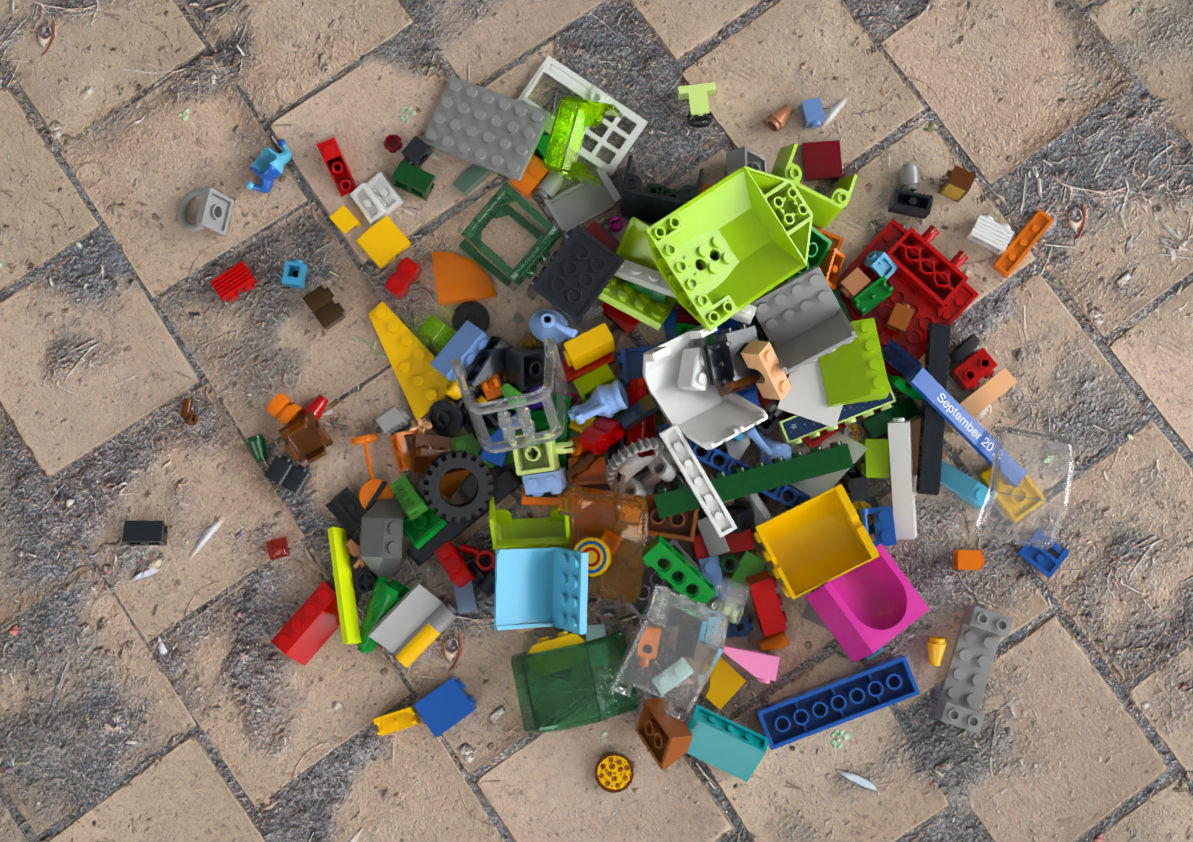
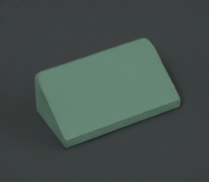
[453,164,492,197]

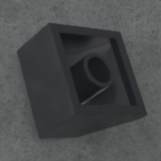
[506,346,551,391]

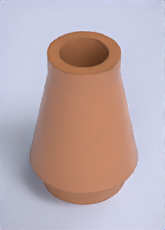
[766,105,793,132]

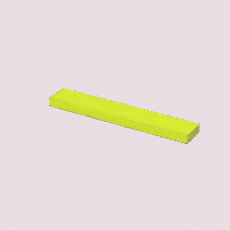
[327,527,361,644]

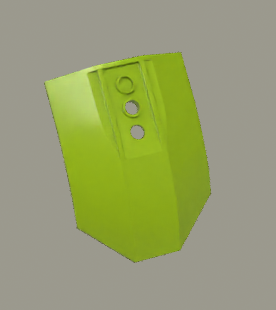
[644,166,813,332]

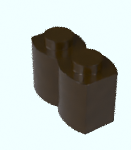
[303,285,345,330]

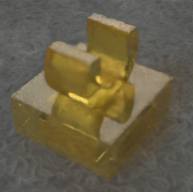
[517,333,542,347]

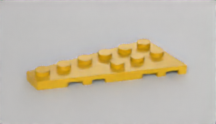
[369,301,449,422]

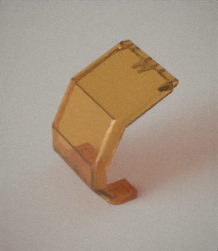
[558,486,649,603]

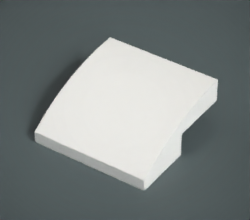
[350,172,404,224]

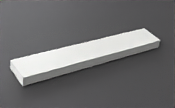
[659,424,737,538]

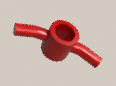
[459,543,496,571]

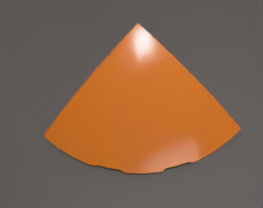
[432,251,497,306]

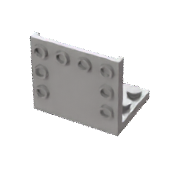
[750,264,858,375]

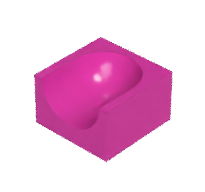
[805,544,930,662]

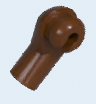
[181,398,198,426]

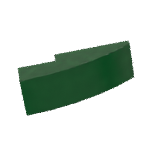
[861,397,920,439]

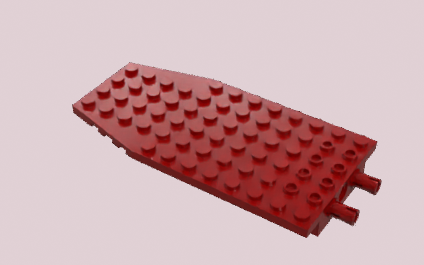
[757,218,979,448]

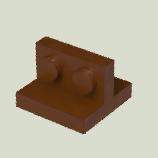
[411,434,452,474]

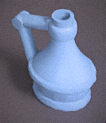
[529,309,578,344]
[568,380,629,425]
[746,427,791,464]

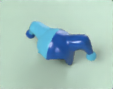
[246,139,292,193]

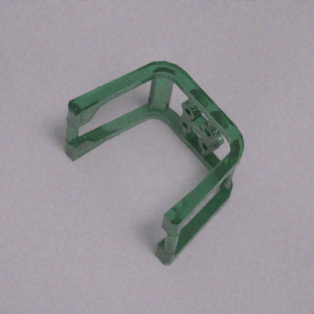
[459,182,561,291]

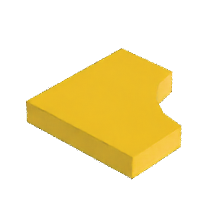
[704,654,746,710]

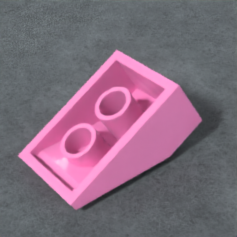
[717,643,780,684]

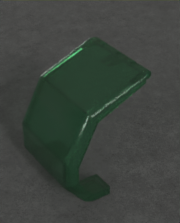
[511,632,639,734]

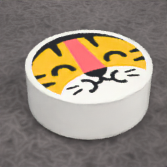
[843,423,863,442]

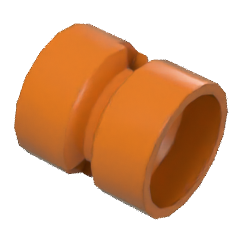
[266,392,303,426]

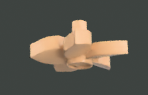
[409,418,432,433]

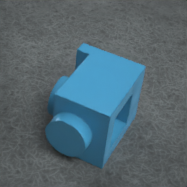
[281,259,308,290]

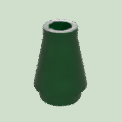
[246,434,268,463]
[720,554,739,573]

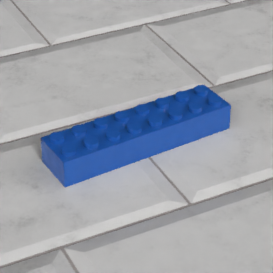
[754,654,920,750]

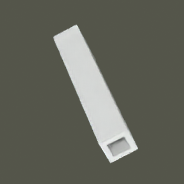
[887,417,917,540]

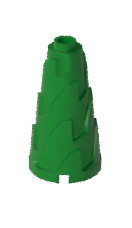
[357,576,411,654]

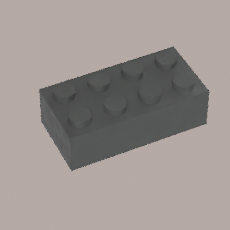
[615,539,700,620]

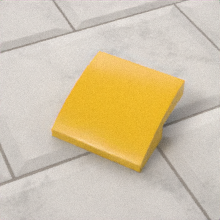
[356,216,411,269]

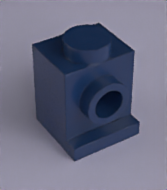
[723,615,753,638]

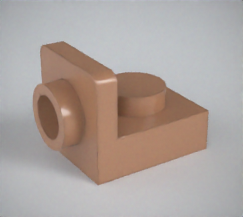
[346,539,366,569]

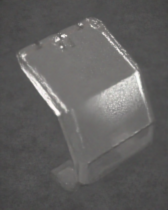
[975,423,1075,550]

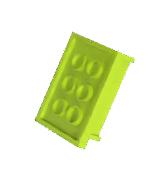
[598,217,697,331]

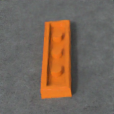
[991,208,1054,278]

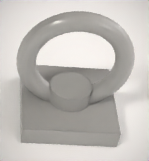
[178,187,234,236]
[733,490,791,533]

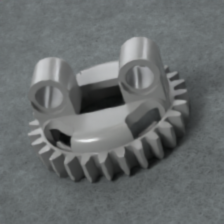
[604,437,676,505]

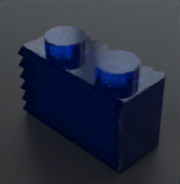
[881,339,921,379]

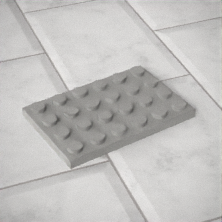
[421,76,552,182]

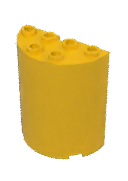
[753,484,880,600]

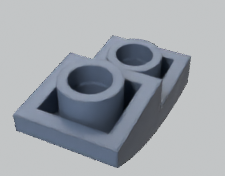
[453,569,479,615]

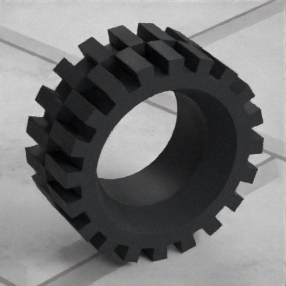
[423,450,493,522]

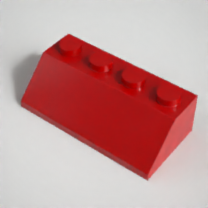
[271,581,357,666]

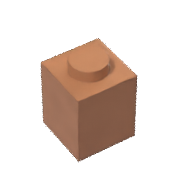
[838,267,871,300]

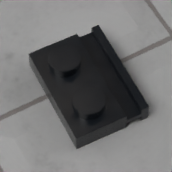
[325,487,367,535]

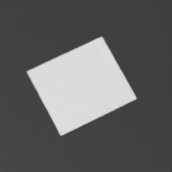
[777,359,843,428]

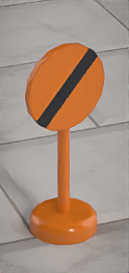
[350,433,393,511]

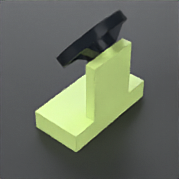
[677,82,716,128]

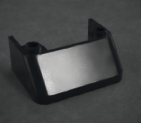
[620,155,704,224]

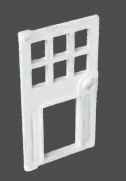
[518,55,648,177]

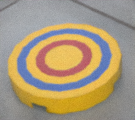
[574,537,612,577]

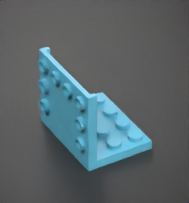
[494,547,589,635]

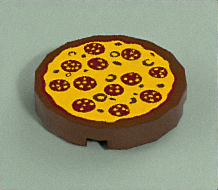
[595,752,634,793]

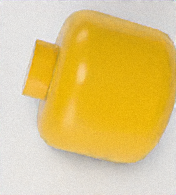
[444,379,466,400]

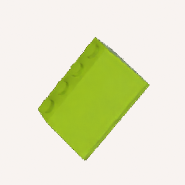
[818,318,890,407]

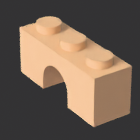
[741,340,791,400]

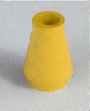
[927,636,947,666]

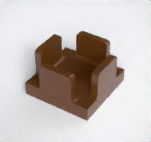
[279,411,333,464]

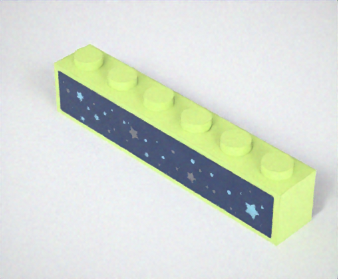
[777,382,896,446]

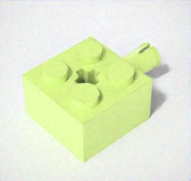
[510,429,575,476]

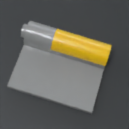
[367,582,457,668]

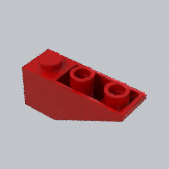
[316,135,357,197]

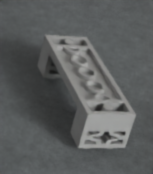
[933,605,1013,734]

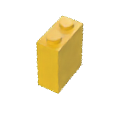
[562,323,616,371]

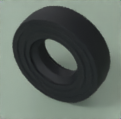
[949,334,980,364]

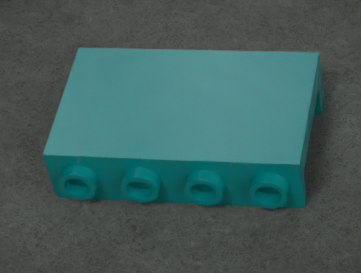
[686,704,769,782]

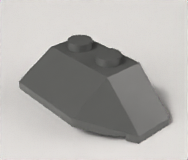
[359,499,403,577]

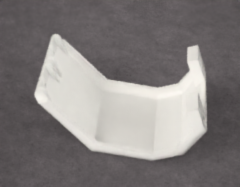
[642,325,768,450]

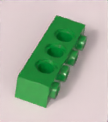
[642,535,716,609]

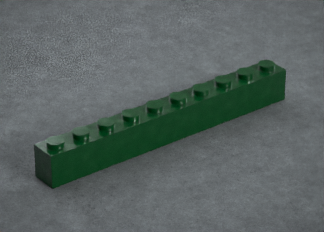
[653,440,854,519]

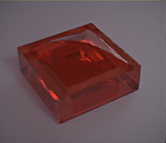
[266,537,291,560]

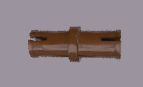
[566,451,603,481]

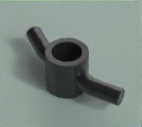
[467,560,495,598]

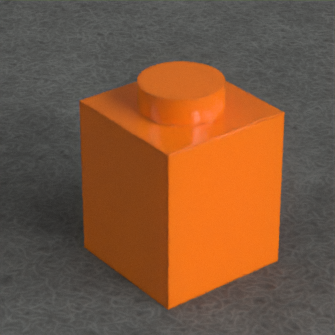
[953,550,984,570]

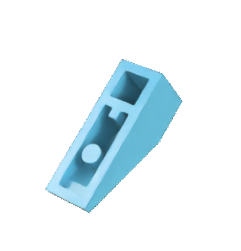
[940,460,994,510]

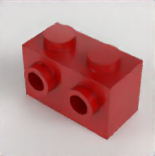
[948,348,998,391]

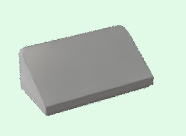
[697,516,730,557]

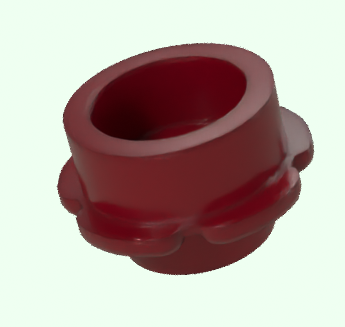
[384,134,403,153]

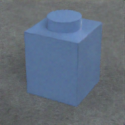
[799,97,825,129]

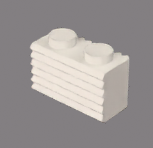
[966,214,1014,255]
[677,348,708,391]

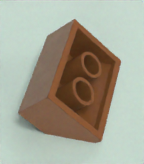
[636,698,693,770]

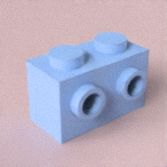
[522,466,569,497]

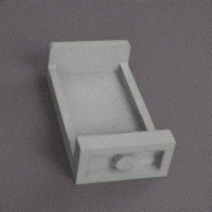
[543,166,621,236]

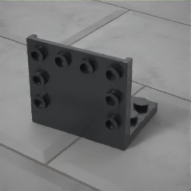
[527,225,625,324]

